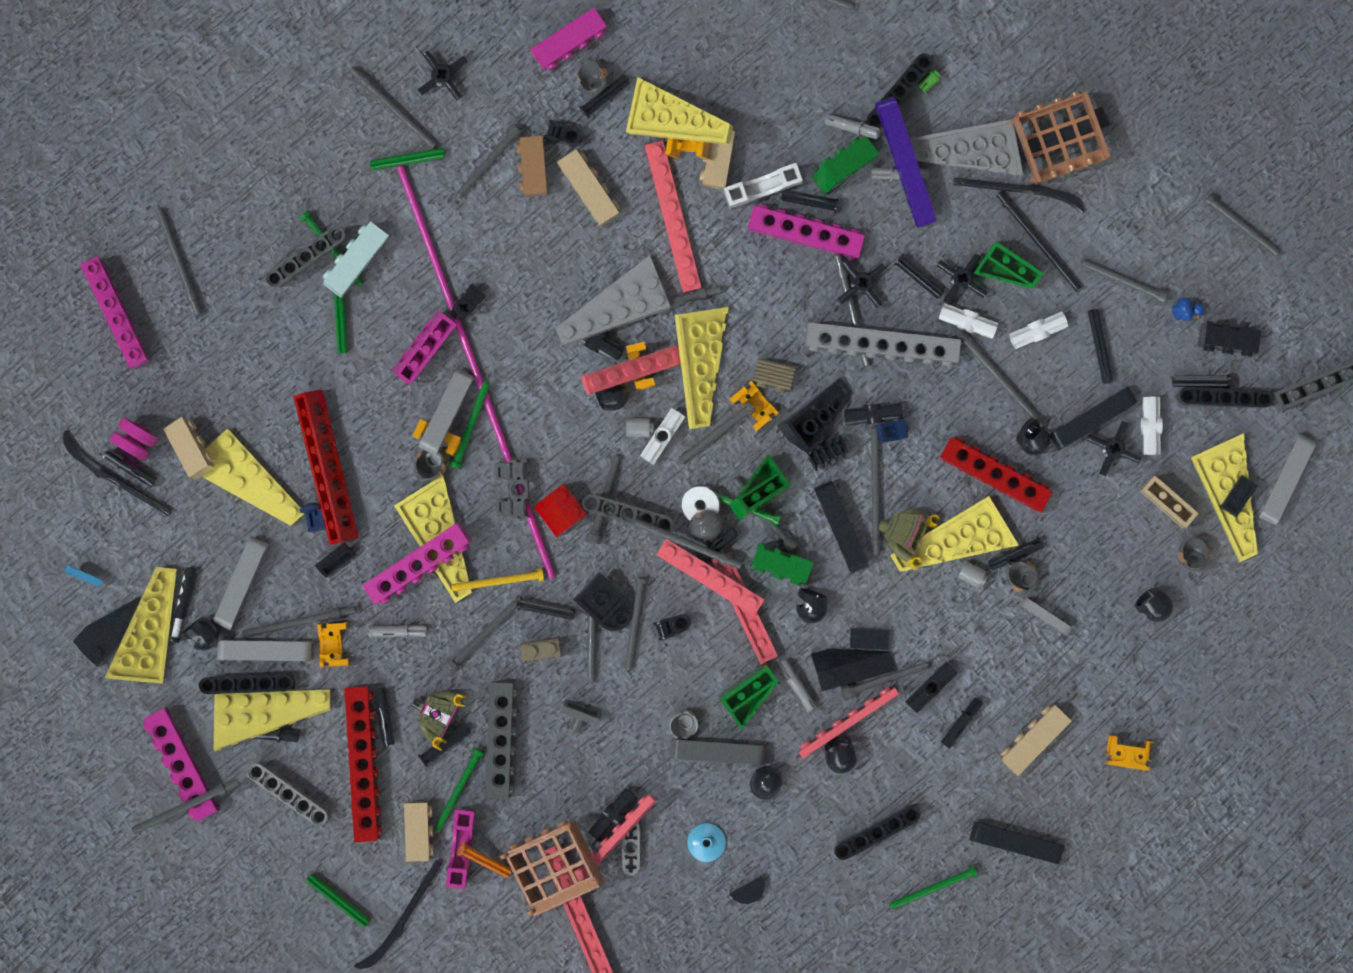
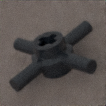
[417,50,468,101]
[936,253,988,305]
[838,259,886,308]
[1086,421,1142,477]

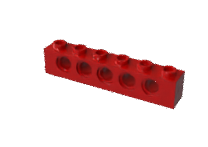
[939,436,1053,513]

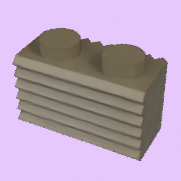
[753,358,796,393]
[520,638,561,663]

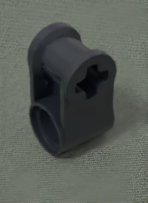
[543,120,582,147]
[451,283,486,320]
[653,614,691,641]

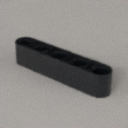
[866,53,933,129]
[1018,106,1110,162]
[1049,386,1138,451]
[1176,387,1274,409]
[814,480,869,574]
[199,674,295,694]
[834,805,920,860]
[969,821,1065,865]

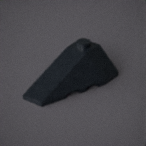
[778,378,851,454]
[73,597,141,667]
[811,649,895,691]

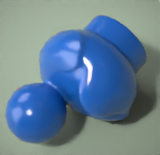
[1172,298,1205,321]

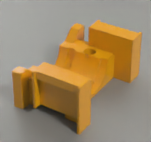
[664,138,712,161]
[626,341,655,390]
[729,381,778,433]
[412,419,461,456]
[317,622,350,668]
[1105,735,1154,771]

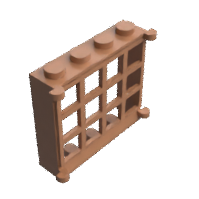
[1009,91,1111,185]
[499,819,605,917]

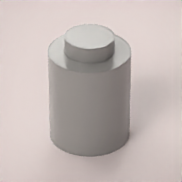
[626,418,653,437]
[957,560,988,588]

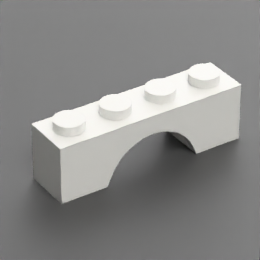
[724,163,803,209]

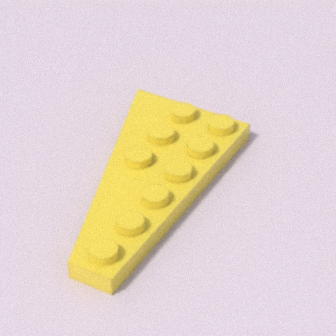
[626,77,733,145]
[675,307,729,429]
[202,429,304,526]
[1190,433,1258,562]
[394,475,472,603]
[890,496,1018,572]
[105,567,177,684]
[214,689,331,752]

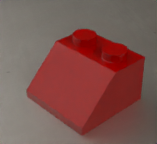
[534,484,587,538]

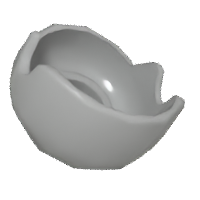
[669,710,699,739]

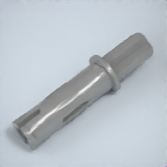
[825,114,880,139]
[871,166,929,181]
[369,624,427,639]
[778,659,818,712]

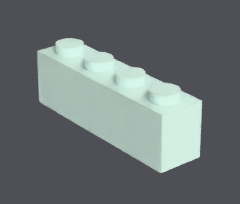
[323,221,389,298]

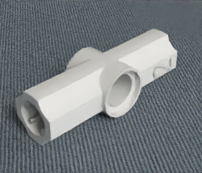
[938,303,998,339]
[1009,312,1068,349]
[1141,397,1163,455]
[640,408,685,465]

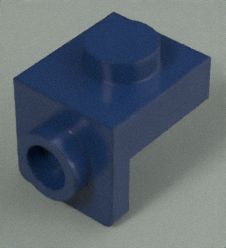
[876,419,908,443]
[299,503,326,533]

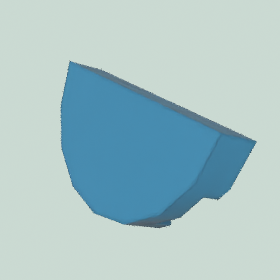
[65,565,103,587]

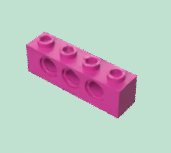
[391,310,457,385]

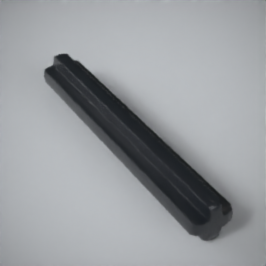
[1088,309,1113,384]

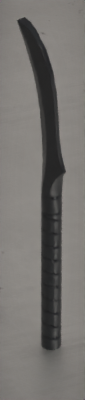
[953,178,1084,213]
[63,430,172,516]
[354,860,442,969]

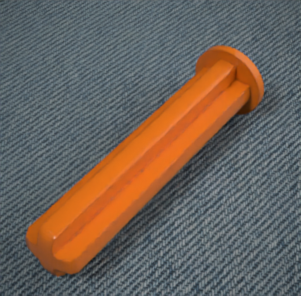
[457,841,512,878]

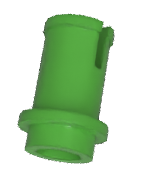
[917,69,942,94]

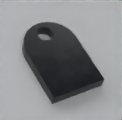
[573,572,633,631]

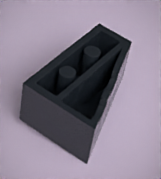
[1198,321,1261,357]

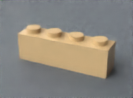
[557,150,620,228]
[1000,704,1071,776]

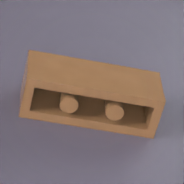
[516,136,548,197]

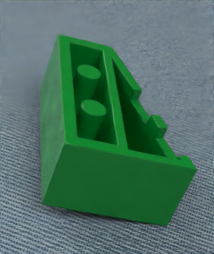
[812,136,879,195]
[974,241,1044,289]
[729,454,791,521]
[751,543,813,586]
[718,663,778,730]

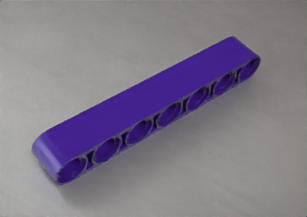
[875,96,936,228]

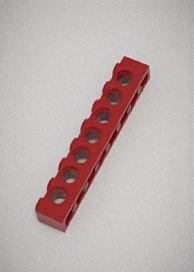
[293,389,359,545]
[344,686,382,843]

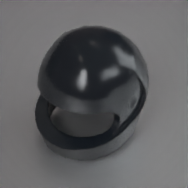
[595,383,629,411]
[1016,417,1050,456]
[796,588,828,624]
[1134,588,1173,622]
[180,616,219,651]
[824,736,857,774]
[750,766,783,800]

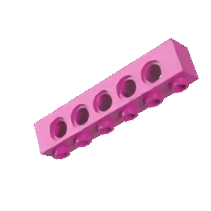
[747,204,865,260]
[80,256,150,370]
[362,522,473,605]
[143,708,220,822]

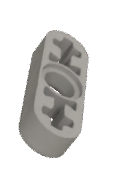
[1021,598,1073,636]
[622,823,640,876]

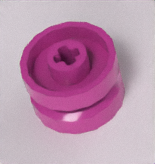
[108,417,159,461]

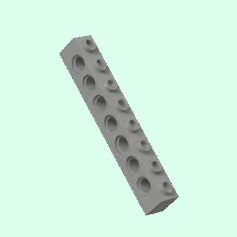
[804,323,961,367]

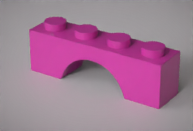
[446,808,476,889]

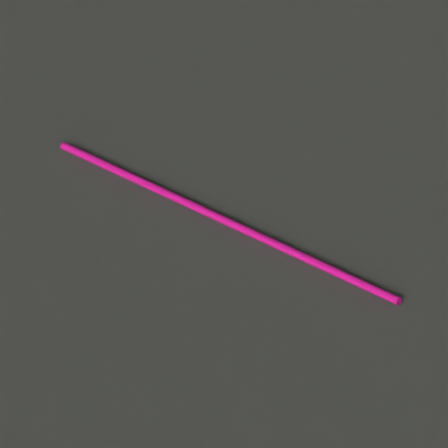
[397,165,556,579]

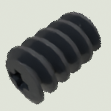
[807,435,849,471]

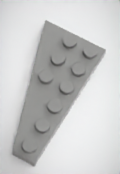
[909,119,1023,176]
[556,255,670,347]

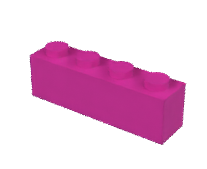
[530,8,607,71]

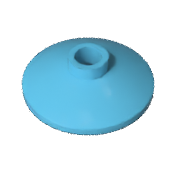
[687,823,726,862]

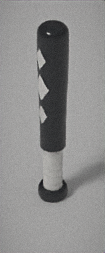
[168,567,196,643]

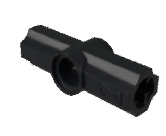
[580,333,625,362]
[844,402,903,426]
[905,661,958,714]
[588,788,638,842]

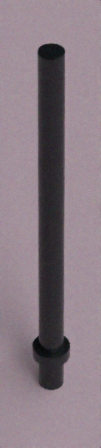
[996,191,1082,292]

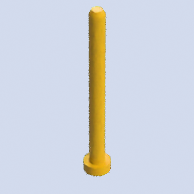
[451,568,544,591]

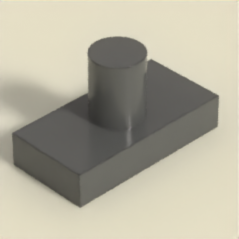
[561,701,601,732]

